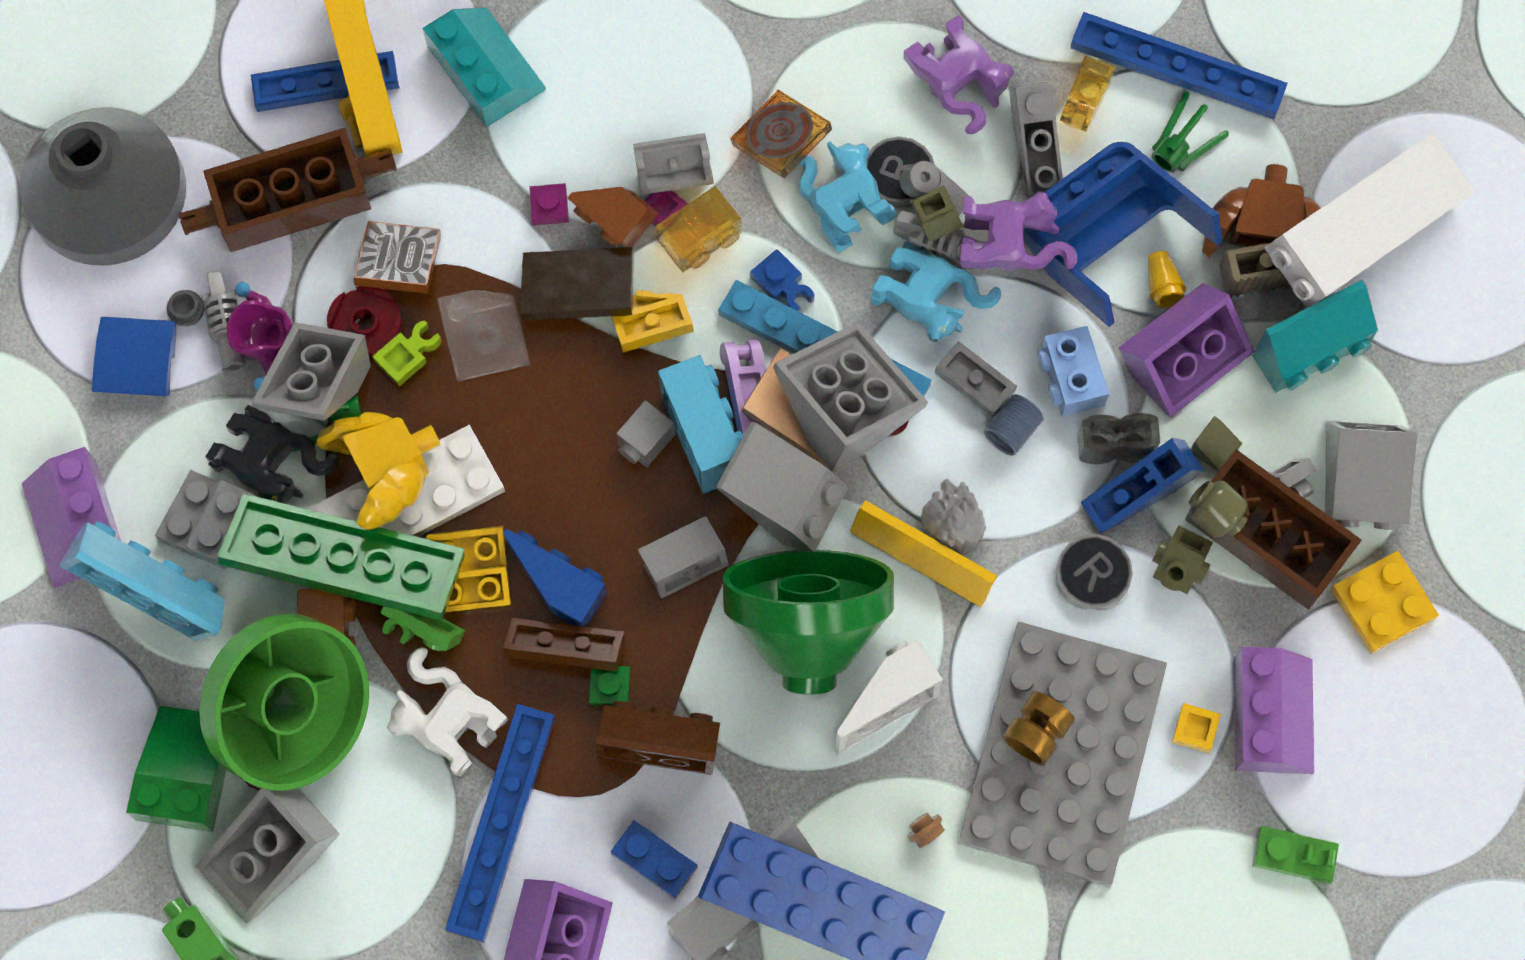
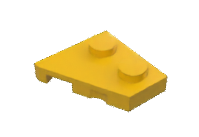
[611,290,694,352]

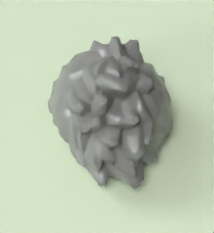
[921,479,986,556]

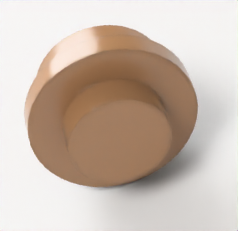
[907,812,945,848]

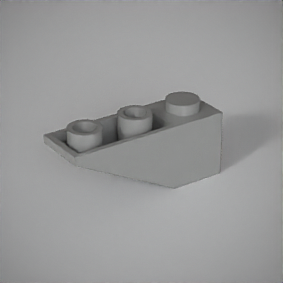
[1009,82,1063,197]

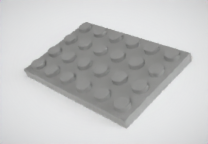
[958,621,1167,887]

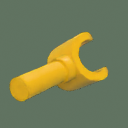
[339,96,363,148]

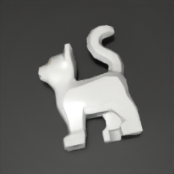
[387,647,508,777]

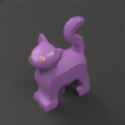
[903,15,1014,134]
[960,192,1077,271]

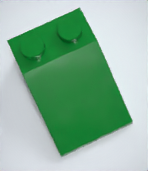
[126,706,226,832]

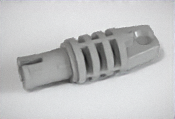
[894,211,983,260]
[202,271,246,373]

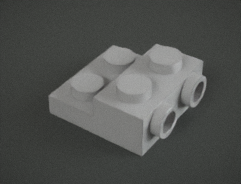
[155,469,255,570]

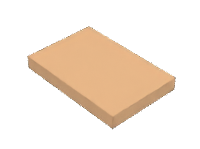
[740,348,838,473]

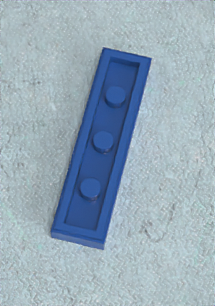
[251,51,400,112]

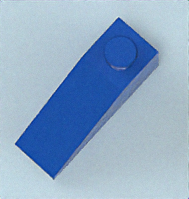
[1081,438,1205,534]

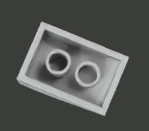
[252,322,371,421]
[716,422,849,552]
[195,788,340,923]

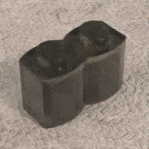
[1077,413,1160,464]

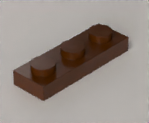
[503,618,626,672]

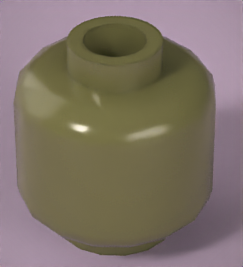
[1189,481,1248,538]

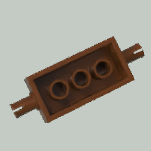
[178,128,398,252]

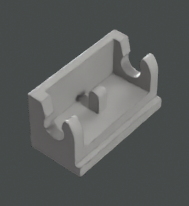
[633,133,714,195]
[638,516,729,599]

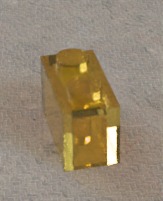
[656,186,742,273]

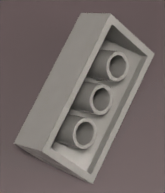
[667,817,820,960]

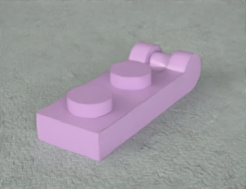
[720,340,774,436]

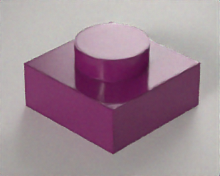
[529,183,569,226]

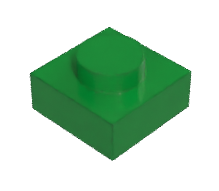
[589,666,631,707]

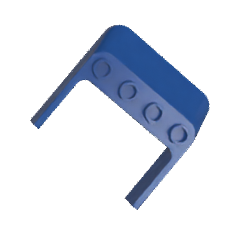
[1023,142,1223,327]

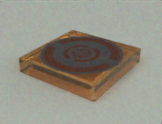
[730,89,832,179]

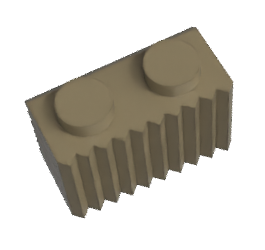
[1220,243,1291,298]

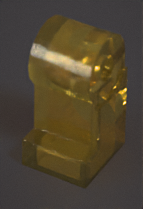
[1059,56,1115,132]

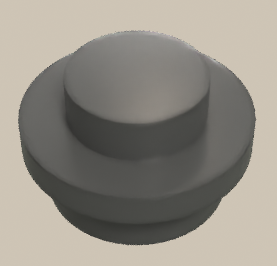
[167,290,205,327]

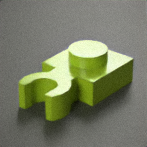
[372,320,442,387]

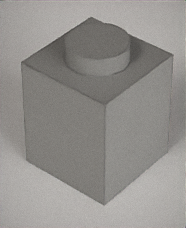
[616,400,676,468]

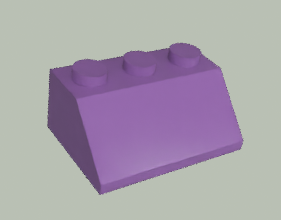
[1119,283,1255,417]
[21,447,121,587]
[1234,646,1315,774]
[504,879,613,960]

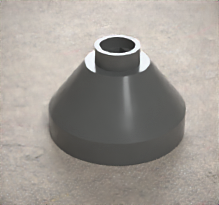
[20,107,186,266]

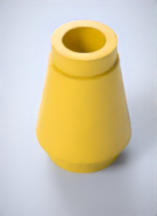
[1148,251,1186,308]

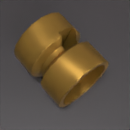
[1002,691,1075,766]

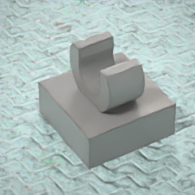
[1270,458,1317,498]

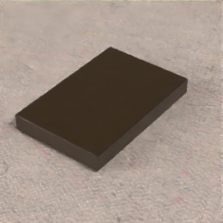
[520,247,634,321]

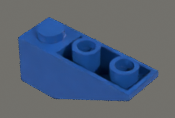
[503,529,607,627]

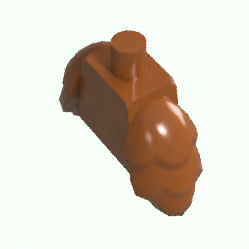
[1202,164,1321,259]

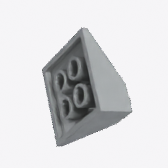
[773,322,928,472]

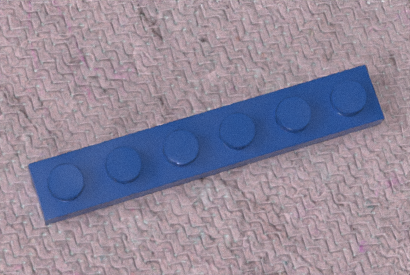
[1070,12,1288,120]
[445,704,556,943]

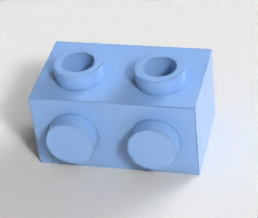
[1037,326,1109,417]

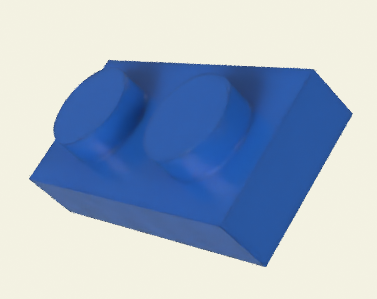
[611,820,698,899]

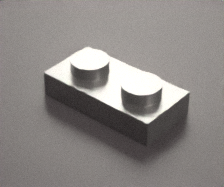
[934,341,1017,418]

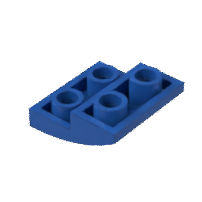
[92,317,176,396]

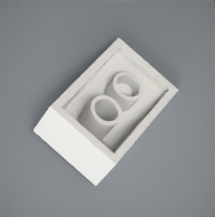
[835,640,943,754]

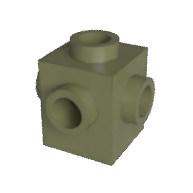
[1152,525,1213,594]

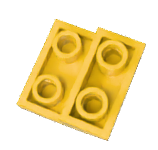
[426,526,511,612]

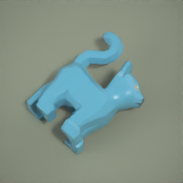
[785,141,897,253]
[870,241,1001,342]

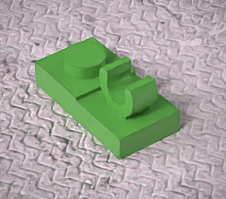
[381,606,465,651]
[1252,826,1339,884]

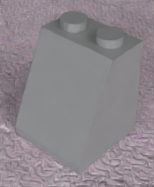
[1325,421,1417,530]

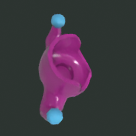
[226,281,294,391]

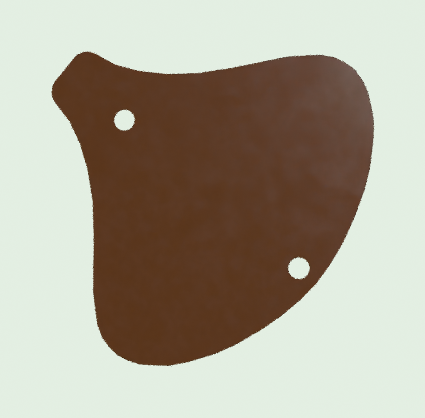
[325,264,759,797]

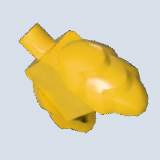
[317,412,441,531]

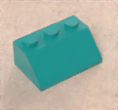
[422,7,546,127]
[1252,280,1378,393]

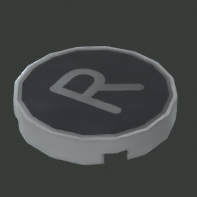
[867,136,935,208]
[1056,534,1133,610]

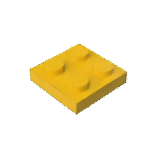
[1331,551,1439,654]

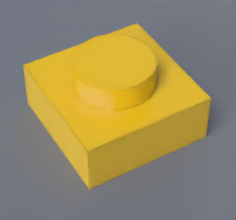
[1171,703,1221,754]

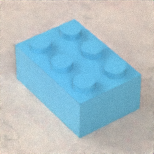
[658,355,743,494]

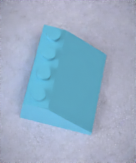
[59,521,225,641]

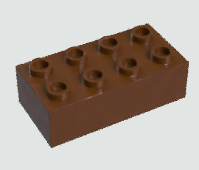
[1185,449,1362,610]

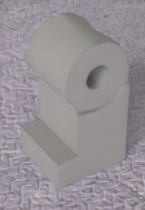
[900,161,969,216]

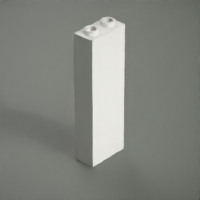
[1264,132,1475,308]

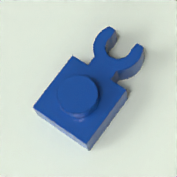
[750,249,815,312]

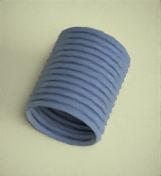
[984,394,1044,456]

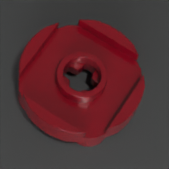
[327,286,403,359]

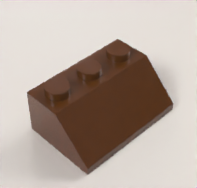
[596,701,720,775]

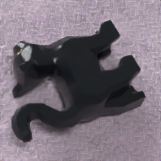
[205,405,339,504]

